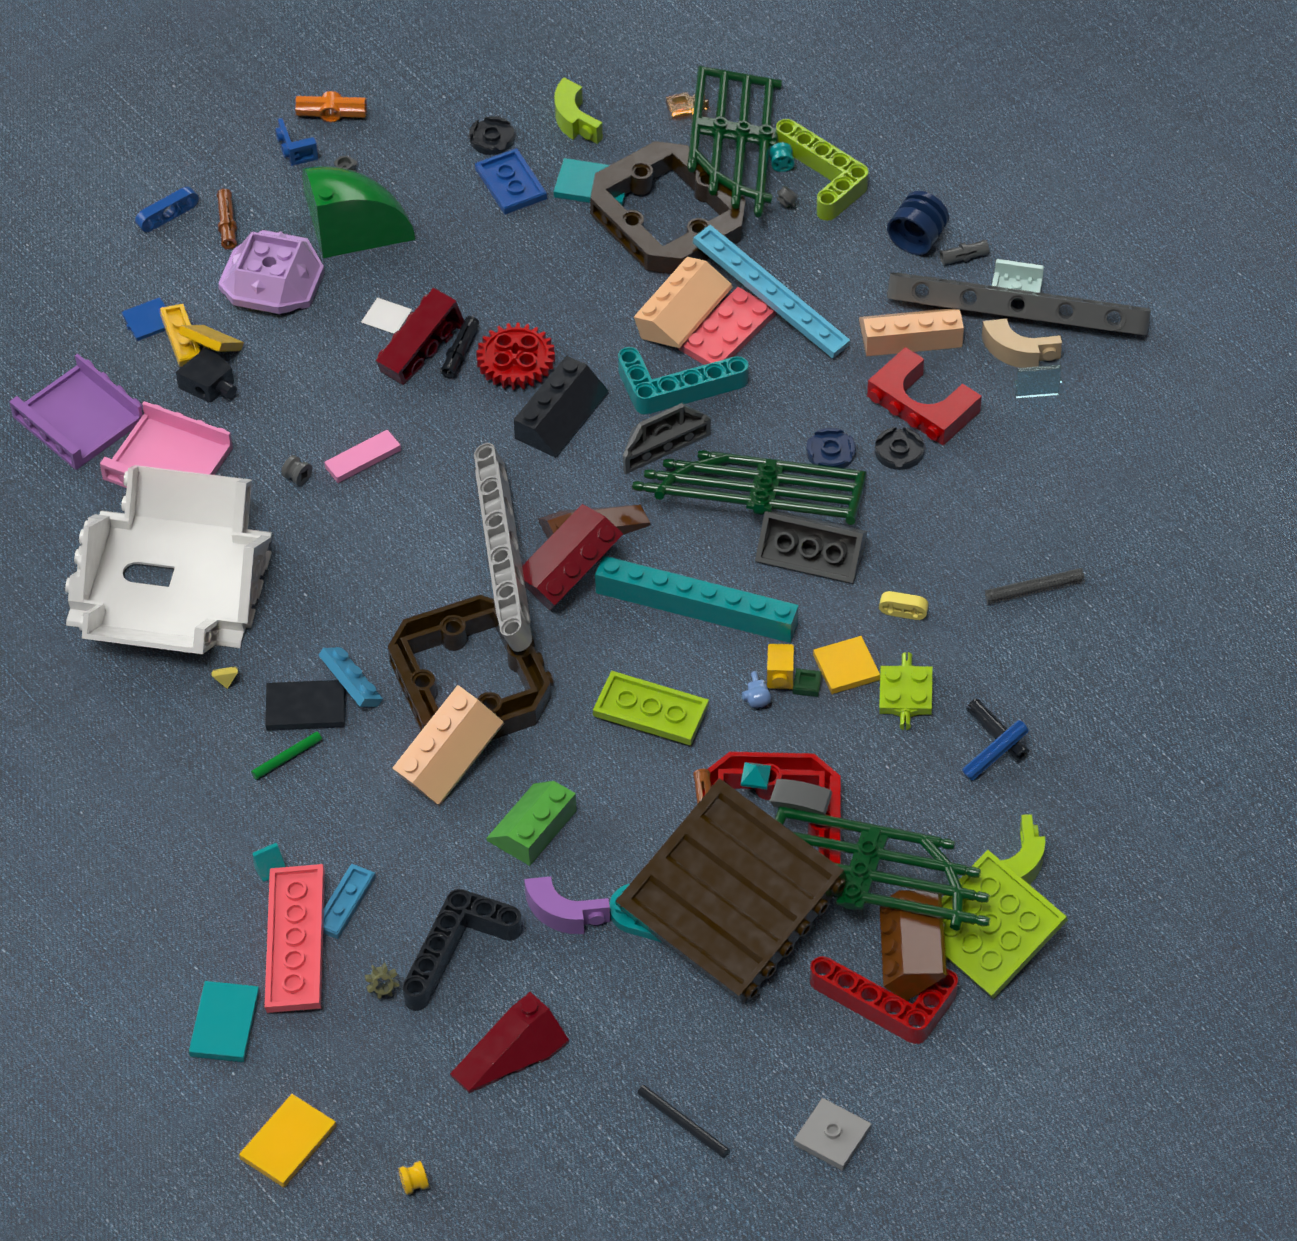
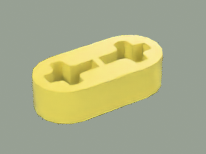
[879,591,929,620]

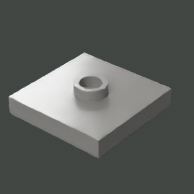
[794,1098,871,1171]

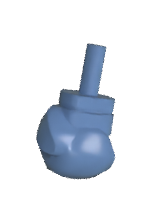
[742,671,771,708]

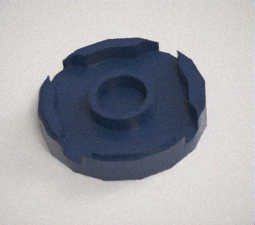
[806,428,856,468]

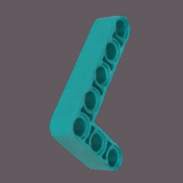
[618,347,749,415]

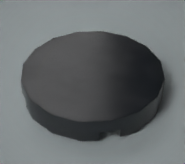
[469,116,515,155]
[875,427,924,470]

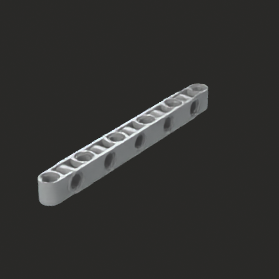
[474,443,532,652]

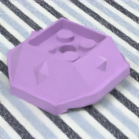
[218,230,325,314]

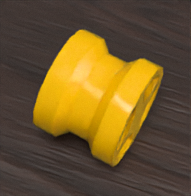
[398,1161,429,1195]

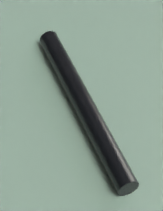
[637,1085,730,1158]

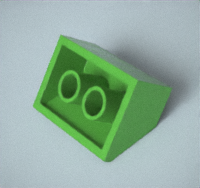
[486,781,577,866]

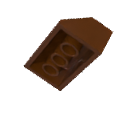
[879,890,947,1001]

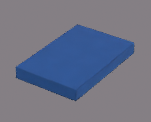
[475,148,547,214]

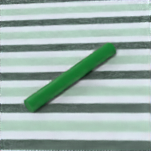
[251,731,322,780]

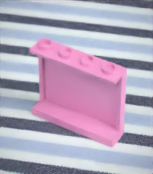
[100,401,233,488]

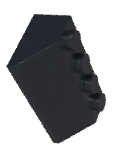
[514,355,609,458]

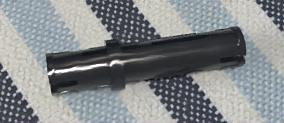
[440,316,479,378]
[966,698,1029,762]

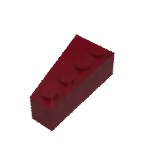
[375,288,464,385]

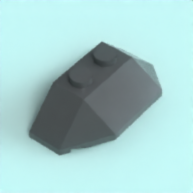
[623,403,711,474]

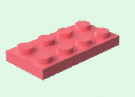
[679,287,776,365]

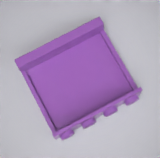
[9,354,143,470]

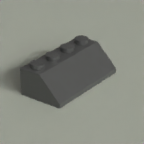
[755,510,868,583]

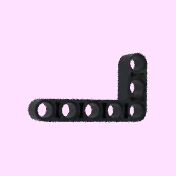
[403,889,522,1011]

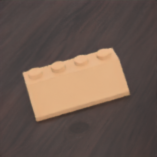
[634,257,733,348]
[859,308,964,356]
[393,685,504,806]

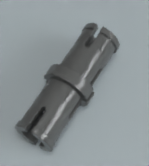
[939,240,989,266]

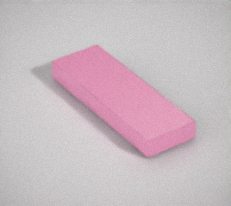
[324,429,401,483]

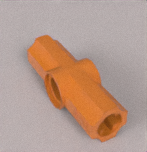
[295,91,367,122]

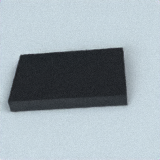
[265,680,345,730]

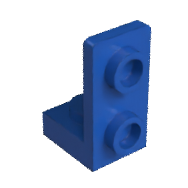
[275,118,318,166]

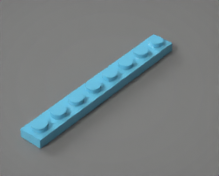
[693,225,850,359]

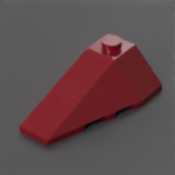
[450,992,569,1093]

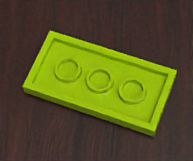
[593,670,709,746]

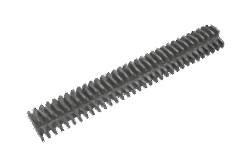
[984,568,1085,605]

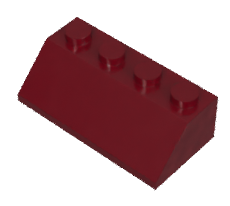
[522,504,623,610]

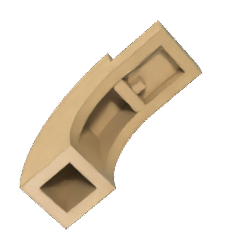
[982,319,1062,369]

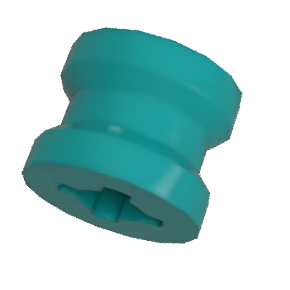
[770,142,794,172]

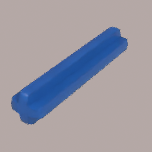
[963,720,1029,780]

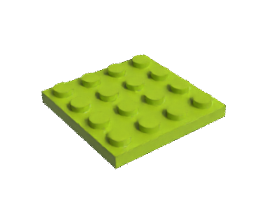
[942,850,1068,999]

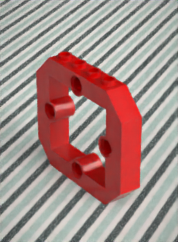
[702,752,841,864]

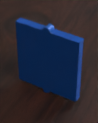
[121,297,166,341]

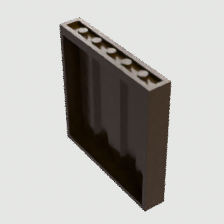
[615,778,847,1005]

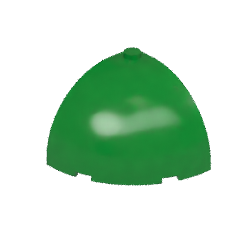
[302,166,415,258]

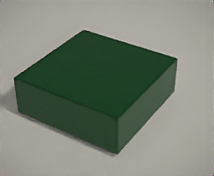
[793,668,822,697]

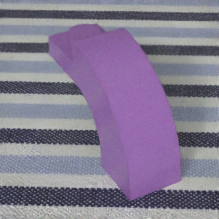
[524,877,610,934]

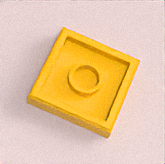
[179,325,244,352]
[813,636,880,694]

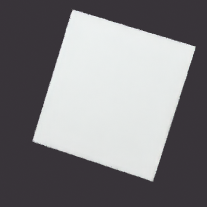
[361,298,412,334]

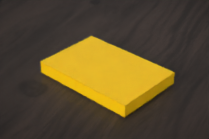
[239,1094,337,1188]

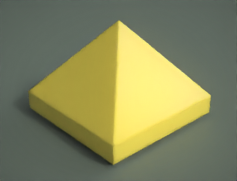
[211,666,238,689]

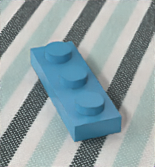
[319,647,383,707]

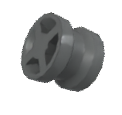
[281,455,312,486]

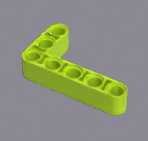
[776,119,869,221]

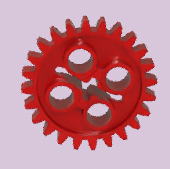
[476,323,555,390]

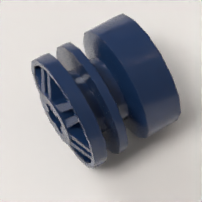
[887,191,949,255]

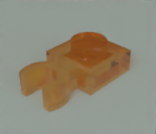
[666,92,709,119]

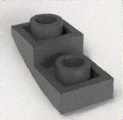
[770,779,832,815]

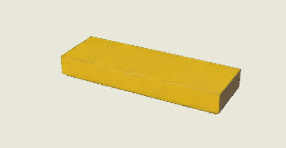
[160,304,201,367]

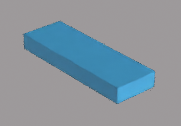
[323,863,376,939]

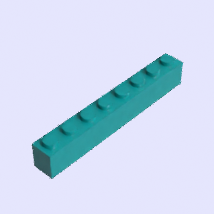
[595,555,799,643]

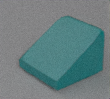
[252,843,286,882]

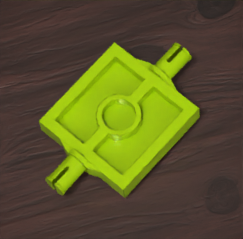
[879,652,933,730]

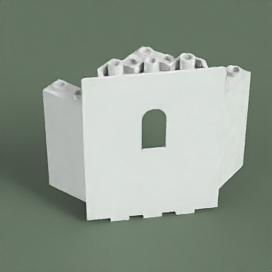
[65,465,272,654]

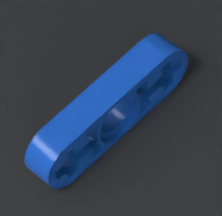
[135,186,199,232]

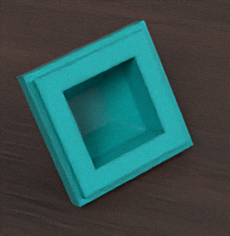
[741,762,771,789]

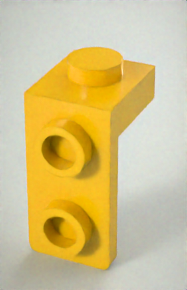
[767,644,794,689]

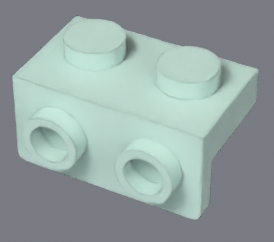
[992,259,1044,301]

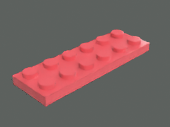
[265,864,325,1013]

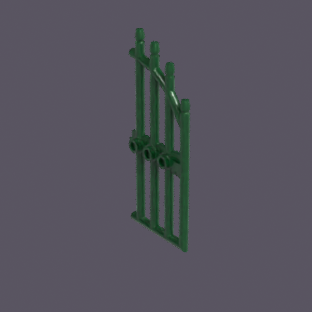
[687,66,782,218]
[632,450,867,525]
[775,806,991,931]

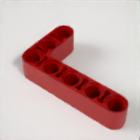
[810,956,958,1044]

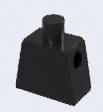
[176,347,237,402]

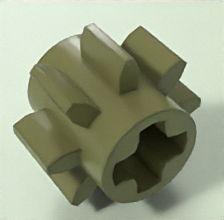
[364,963,399,999]

